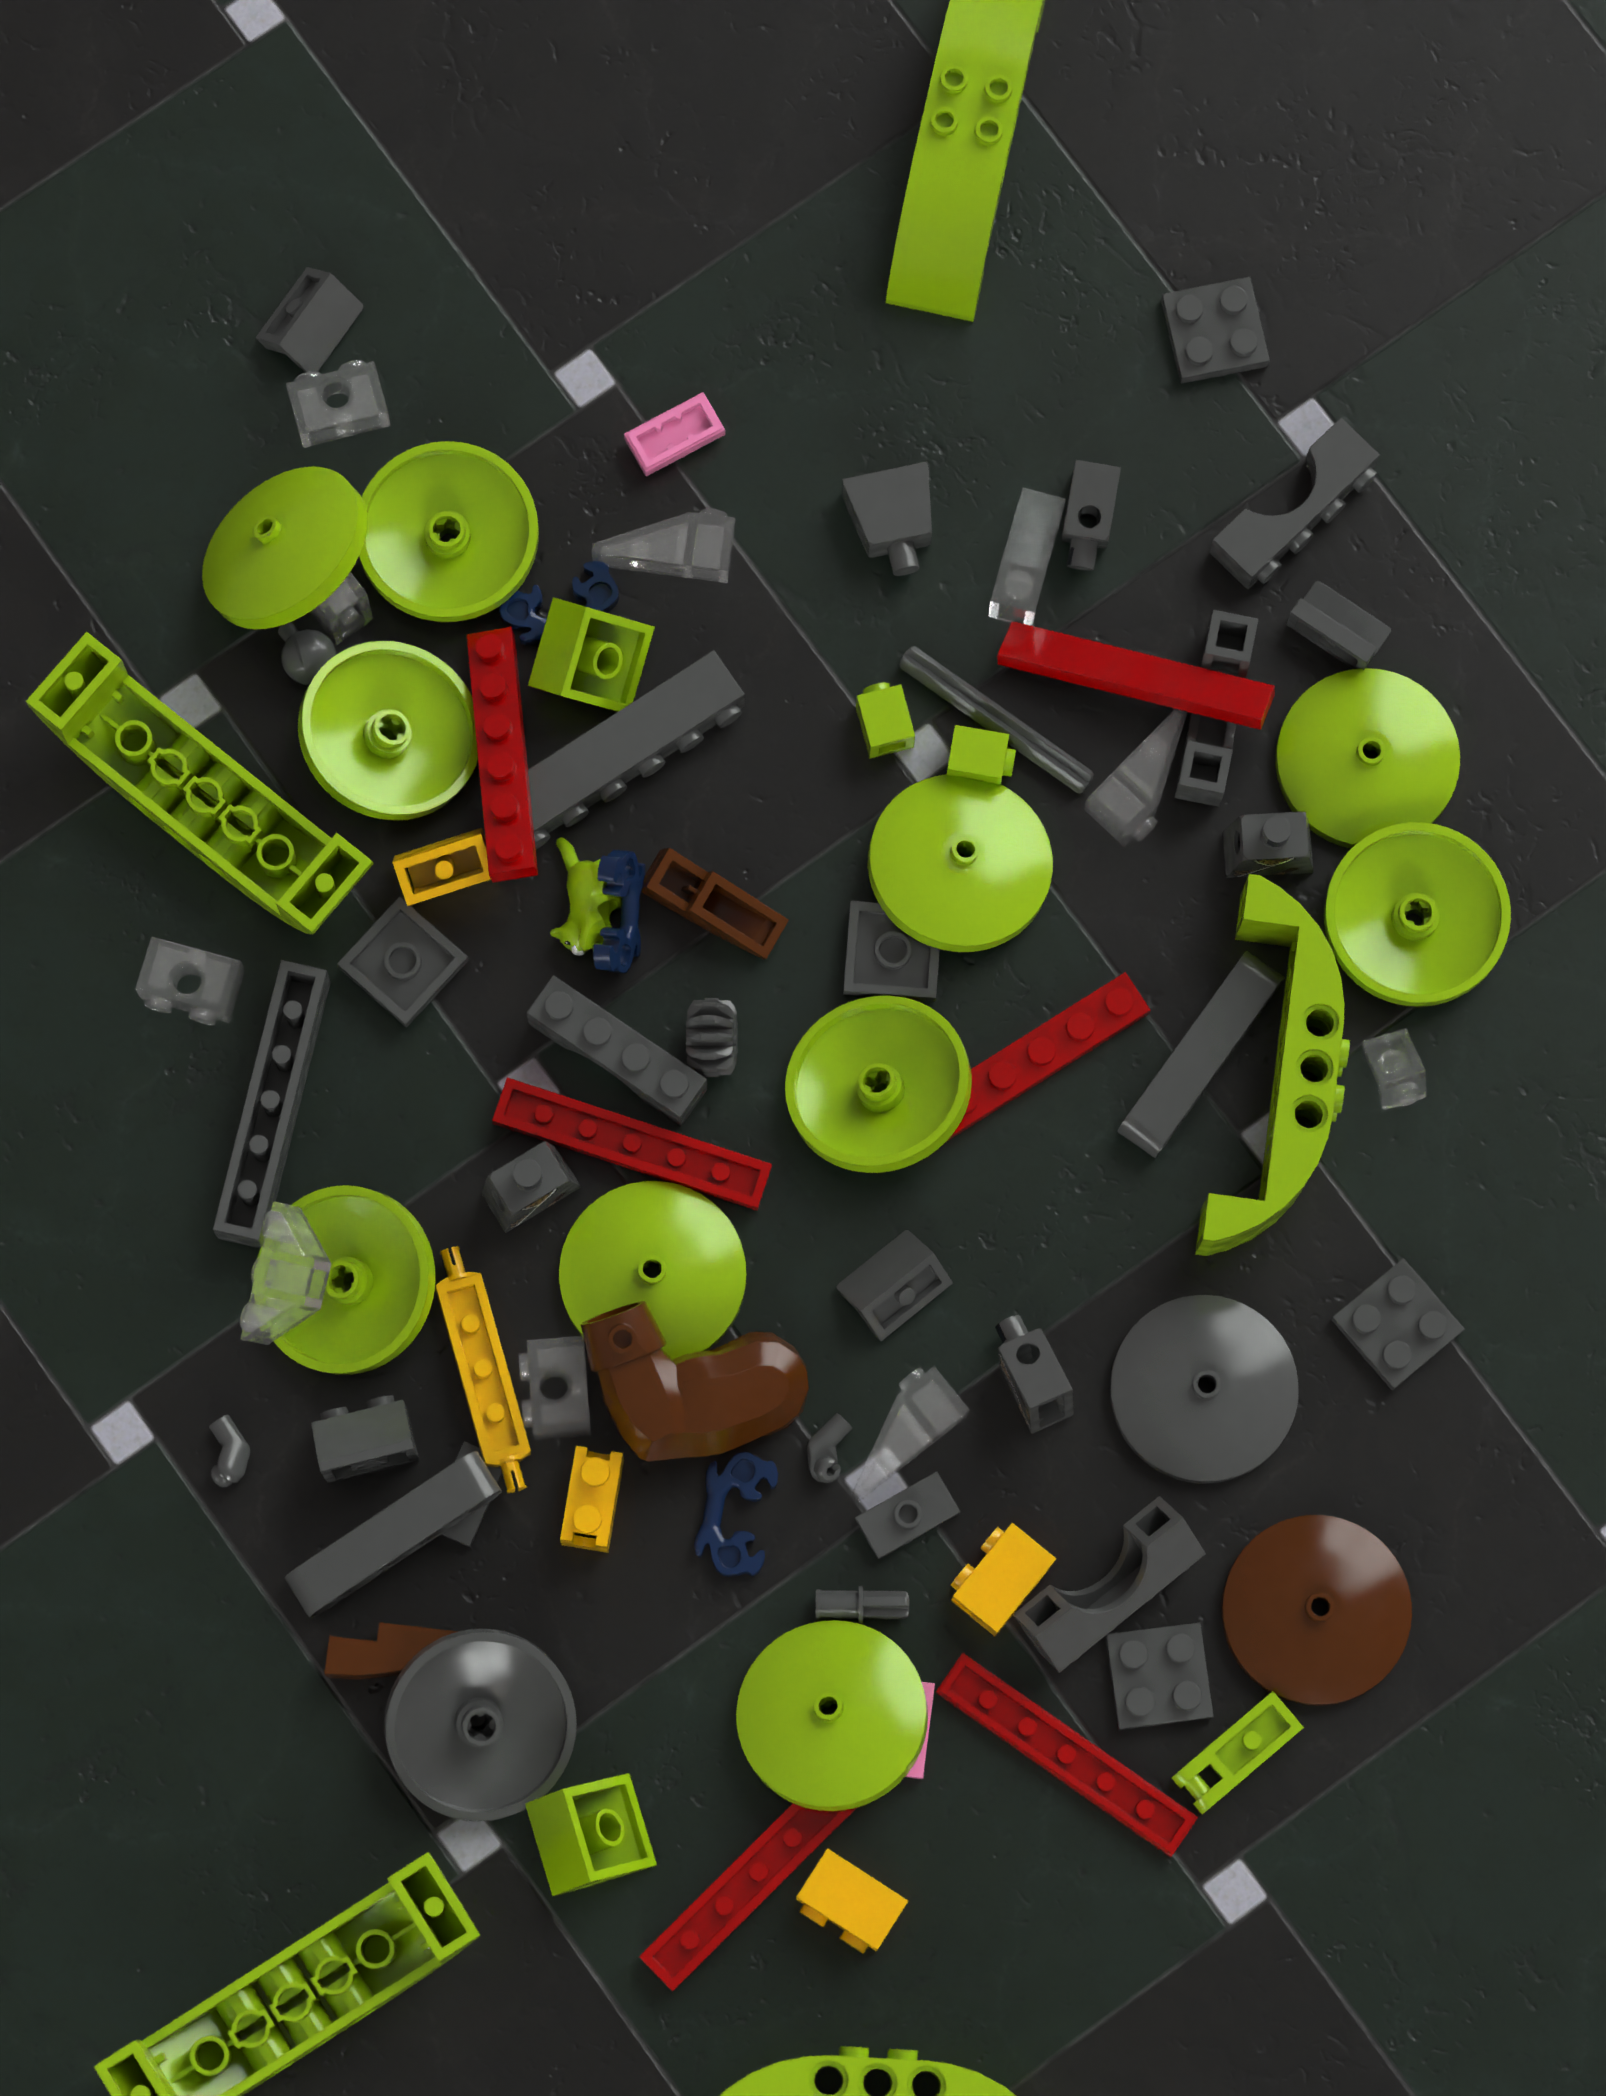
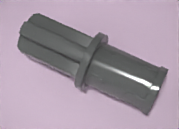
[816,1586,909,1624]

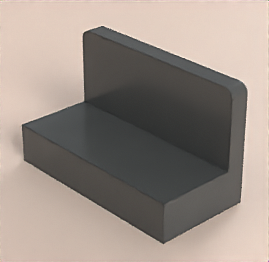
[256,267,363,376]
[1286,581,1391,670]
[836,1230,953,1341]

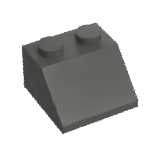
[311,1395,419,1483]

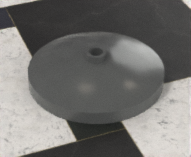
[1110,1295,1299,1484]
[384,1629,577,1821]

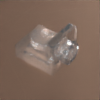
[1362,1028,1427,1110]

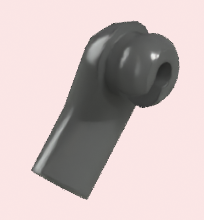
[807,1412,853,1483]
[209,1415,250,1487]

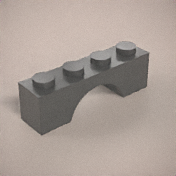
[1209,418,1380,590]
[1174,610,1258,807]
[527,975,707,1127]
[1013,1496,1206,1673]

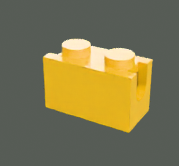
[392,828,491,906]
[560,1446,624,1553]
[951,1523,1057,1636]
[796,1848,908,1954]

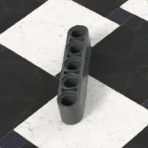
[1117,951,1285,1159]
[284,1451,502,1619]

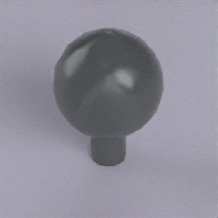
[278,622,337,685]

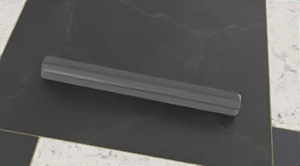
[899,646,1094,794]

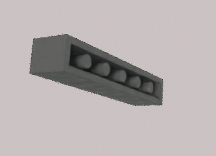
[528,650,745,849]
[213,960,331,1248]

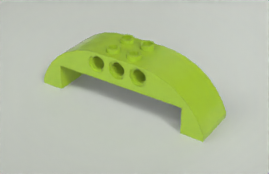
[886,0,1045,322]
[26,632,373,935]
[1195,874,1350,1256]
[94,1852,481,2096]
[720,2046,1016,2096]

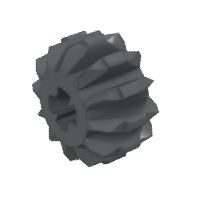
[685,998,738,1077]

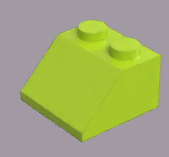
[528,597,655,712]
[525,1773,657,1896]

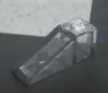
[988,488,1066,626]
[592,509,735,583]
[1084,709,1188,846]
[852,1366,970,1503]

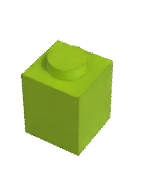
[856,682,915,759]
[947,725,1016,785]

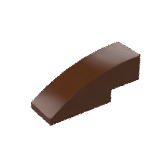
[641,848,789,960]
[324,1622,459,1679]

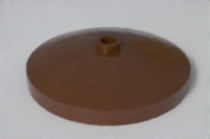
[1221,1515,1412,1706]

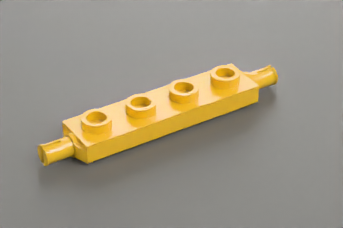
[436,1246,531,1493]

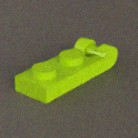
[1171,1691,1304,1814]

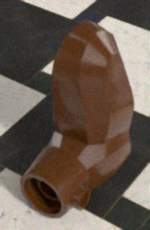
[581,1301,810,1462]

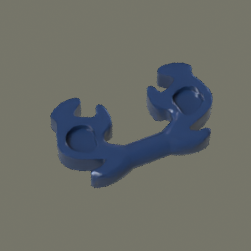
[500,561,619,645]
[593,850,645,973]
[694,1452,778,1577]

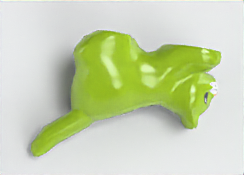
[550,837,622,956]

